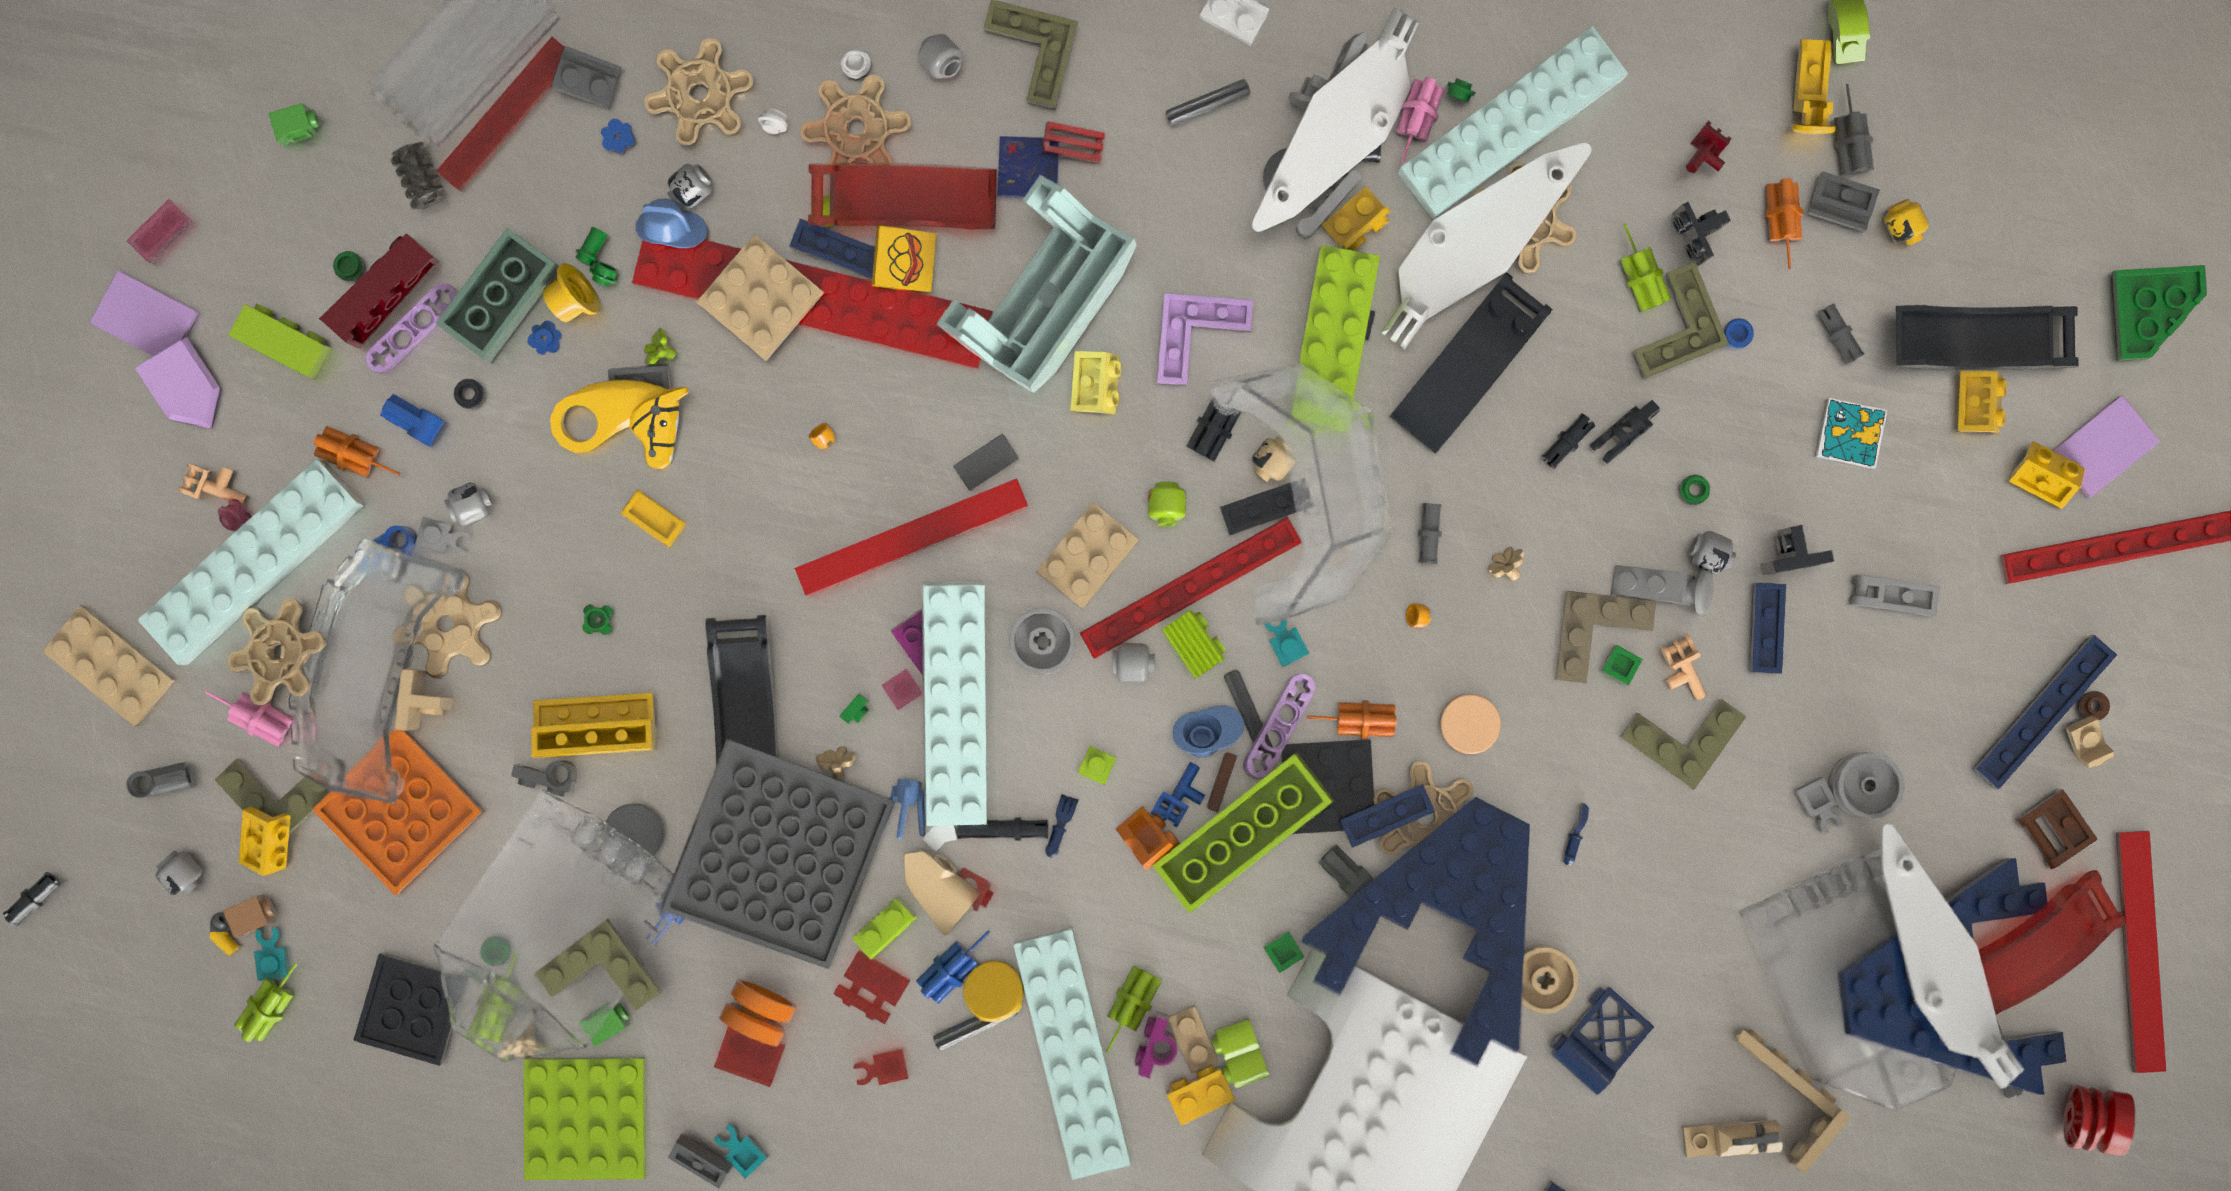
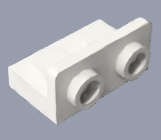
[1199,0,1269,46]

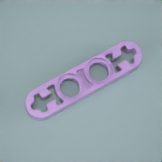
[365,283,458,374]
[1243,674,1315,779]

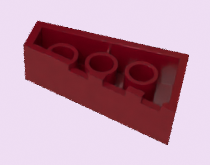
[319,233,439,349]

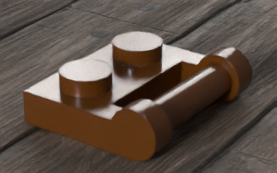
[2017,789,2098,869]

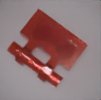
[833,949,911,1025]

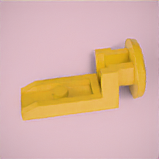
[1791,39,1836,134]

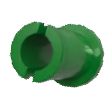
[575,227,608,267]

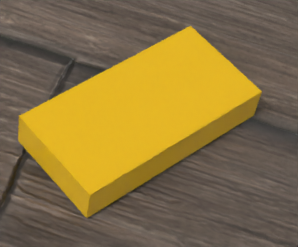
[620,489,687,548]

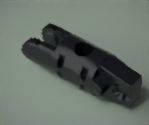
[1590,400,1660,464]

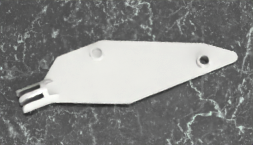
[1251,8,1420,232]
[1380,143,1592,350]
[1881,824,2024,1089]

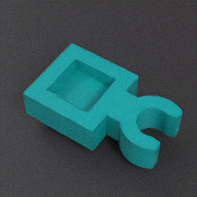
[1264,611,1310,667]
[254,926,290,981]
[714,1123,768,1179]

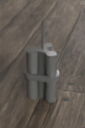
[1834,84,1874,174]

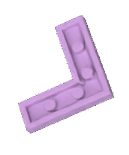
[1157,293,1253,386]

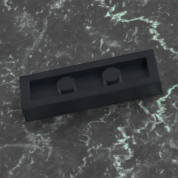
[1220,478,1314,536]

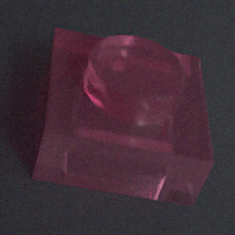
[881,669,923,710]

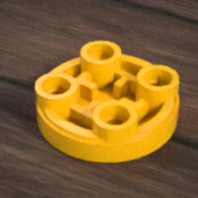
[963,961,1024,1022]

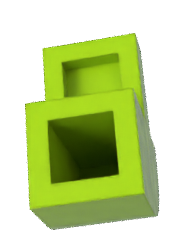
[1828,0,1870,64]

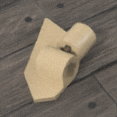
[904,850,981,935]

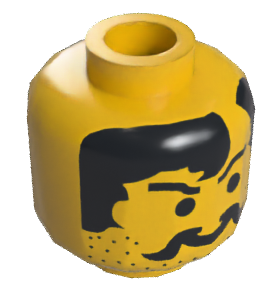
[1884,199,1929,246]

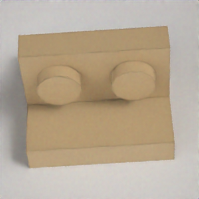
[395,669,453,731]

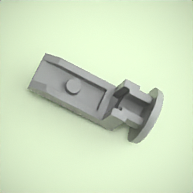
[1289,32,1368,111]
[1612,565,1714,614]

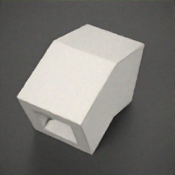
[922,825,958,852]

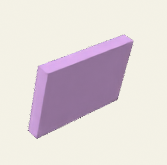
[90,270,199,356]
[2052,395,2160,498]

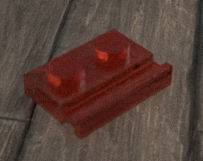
[714,1026,786,1087]

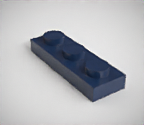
[789,219,875,279]
[1750,583,1786,674]
[1340,784,1435,848]

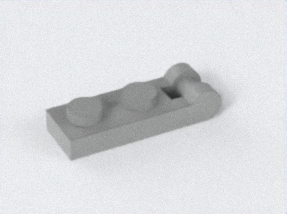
[1296,169,1363,240]
[1851,575,1940,616]

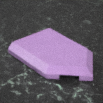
[135,337,220,429]

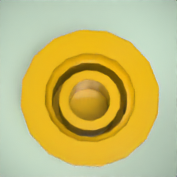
[542,263,600,322]

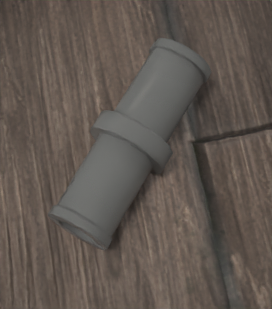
[1818,303,1865,364]
[1418,503,1442,564]

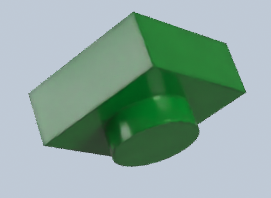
[1601,645,1643,686]
[839,693,870,724]
[1263,931,1305,973]

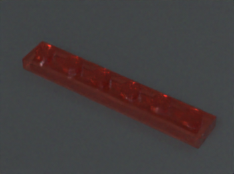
[436,36,564,192]

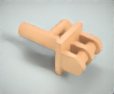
[177,463,247,506]
[1661,634,1707,700]

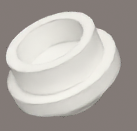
[841,48,871,79]
[758,108,788,134]

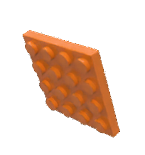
[312,729,483,896]

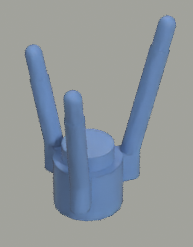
[882,779,925,840]

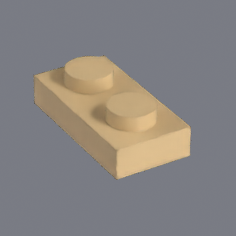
[1168,1005,1219,1073]

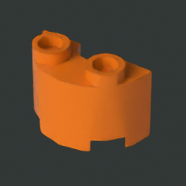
[1116,806,1180,870]

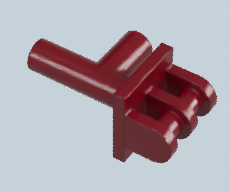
[1686,120,1732,173]

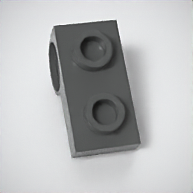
[511,760,577,797]

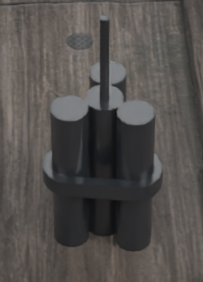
[1186,376,1244,462]

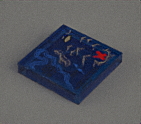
[997,136,1059,198]

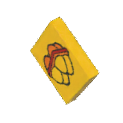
[872,226,937,293]

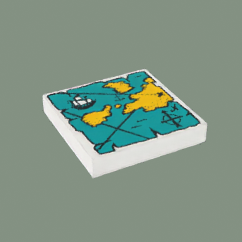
[1815,398,1888,469]

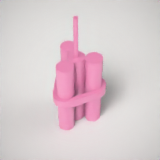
[1396,77,1444,164]
[205,691,294,747]

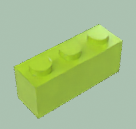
[228,303,331,380]

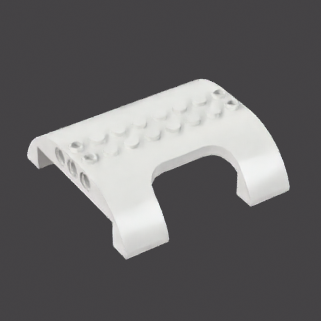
[1202,948,1527,1191]

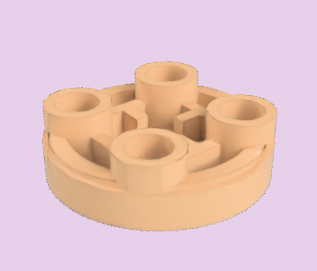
[1440,694,1501,754]

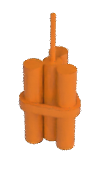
[1765,178,1803,269]
[313,426,401,478]
[1307,700,1397,739]

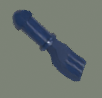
[1045,794,1079,858]
[1563,803,1589,866]

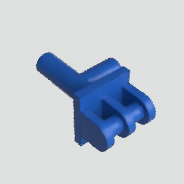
[1151,762,1205,828]

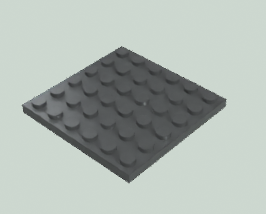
[660,739,895,969]

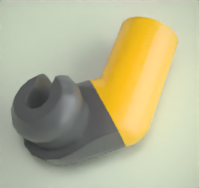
[209,912,240,957]

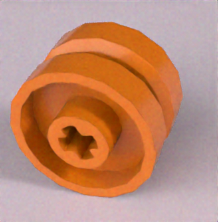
[719,979,797,1046]

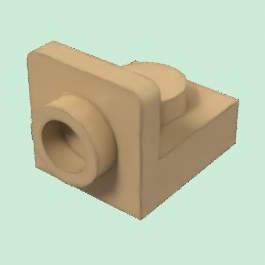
[2066,715,2115,768]

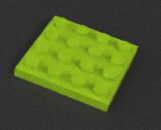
[523,1057,646,1180]

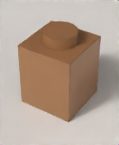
[223,894,276,938]

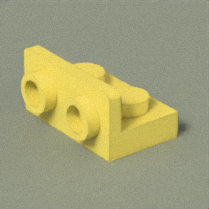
[1070,351,1122,414]

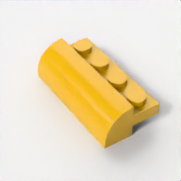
[531,693,657,758]

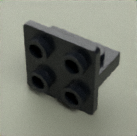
[1672,202,1731,266]

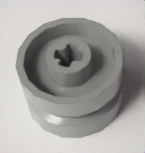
[1009,608,1076,674]
[1829,752,1905,819]

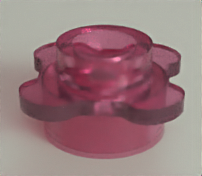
[218,499,252,532]

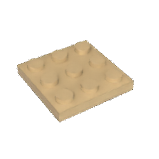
[697,234,824,361]

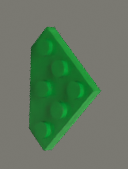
[2112,265,2207,361]

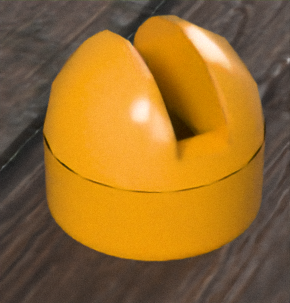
[808,423,835,449]
[1406,603,1431,628]

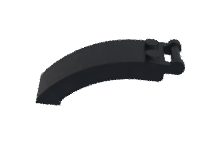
[1390,272,1553,454]
[1896,305,2079,370]
[705,615,779,765]

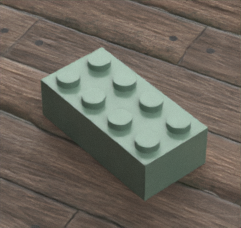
[435,228,559,363]

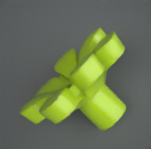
[644,328,676,365]

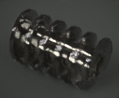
[391,142,444,210]

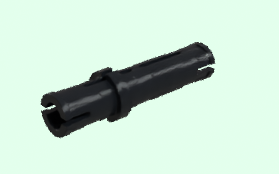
[957,817,1048,841]

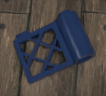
[1550,987,1654,1095]

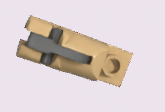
[1682,1120,1782,1158]

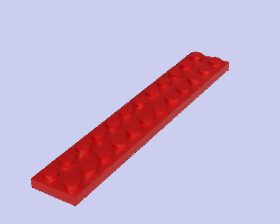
[632,240,993,370]

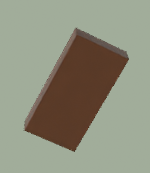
[1206,752,1237,813]

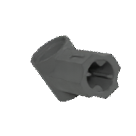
[126,762,192,798]
[1319,844,1374,898]

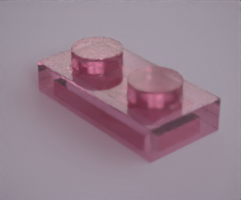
[126,199,193,263]

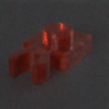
[853,1048,909,1085]

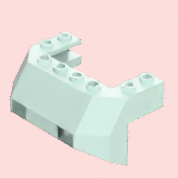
[937,175,1137,393]

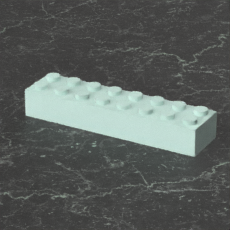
[1398,26,1628,220]
[138,459,365,665]
[921,580,987,826]
[1013,927,1131,1180]

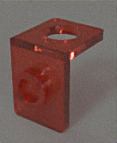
[958,868,994,912]

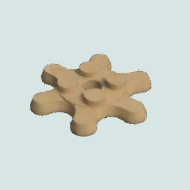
[644,38,753,146]
[800,75,911,179]
[1473,162,1577,273]
[393,569,501,678]
[227,598,326,705]
[1373,761,1473,855]

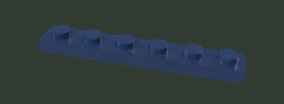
[1974,635,2117,789]

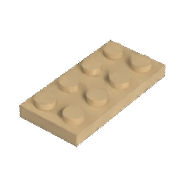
[42,605,175,727]

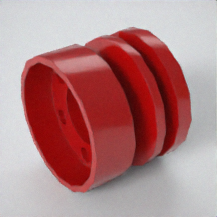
[2063,1085,2136,1156]

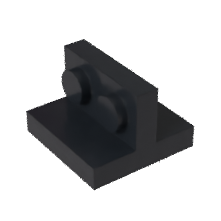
[1761,525,1834,575]

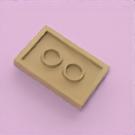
[1036,502,1139,609]

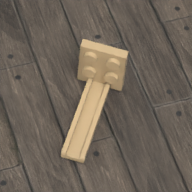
[1736,1029,1851,1174]

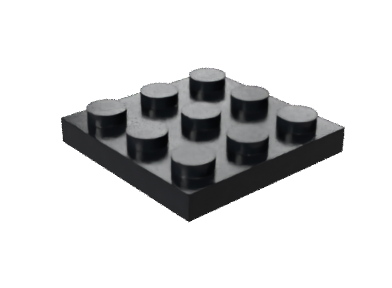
[1281,739,1375,834]
[353,953,467,1066]

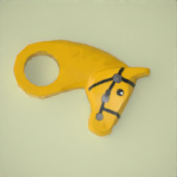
[550,380,689,469]

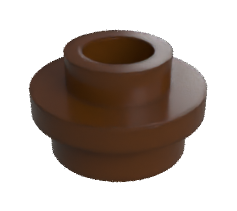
[2079,691,2110,720]

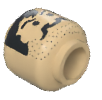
[1252,436,1296,482]

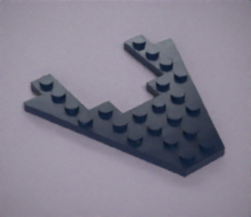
[1301,797,1530,1067]
[1837,858,2067,1095]

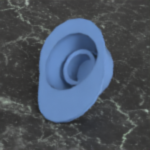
[636,198,707,248]
[1173,705,1244,757]

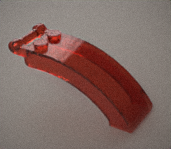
[808,163,997,230]
[1978,870,2126,1015]

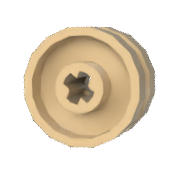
[1522,944,1578,1013]

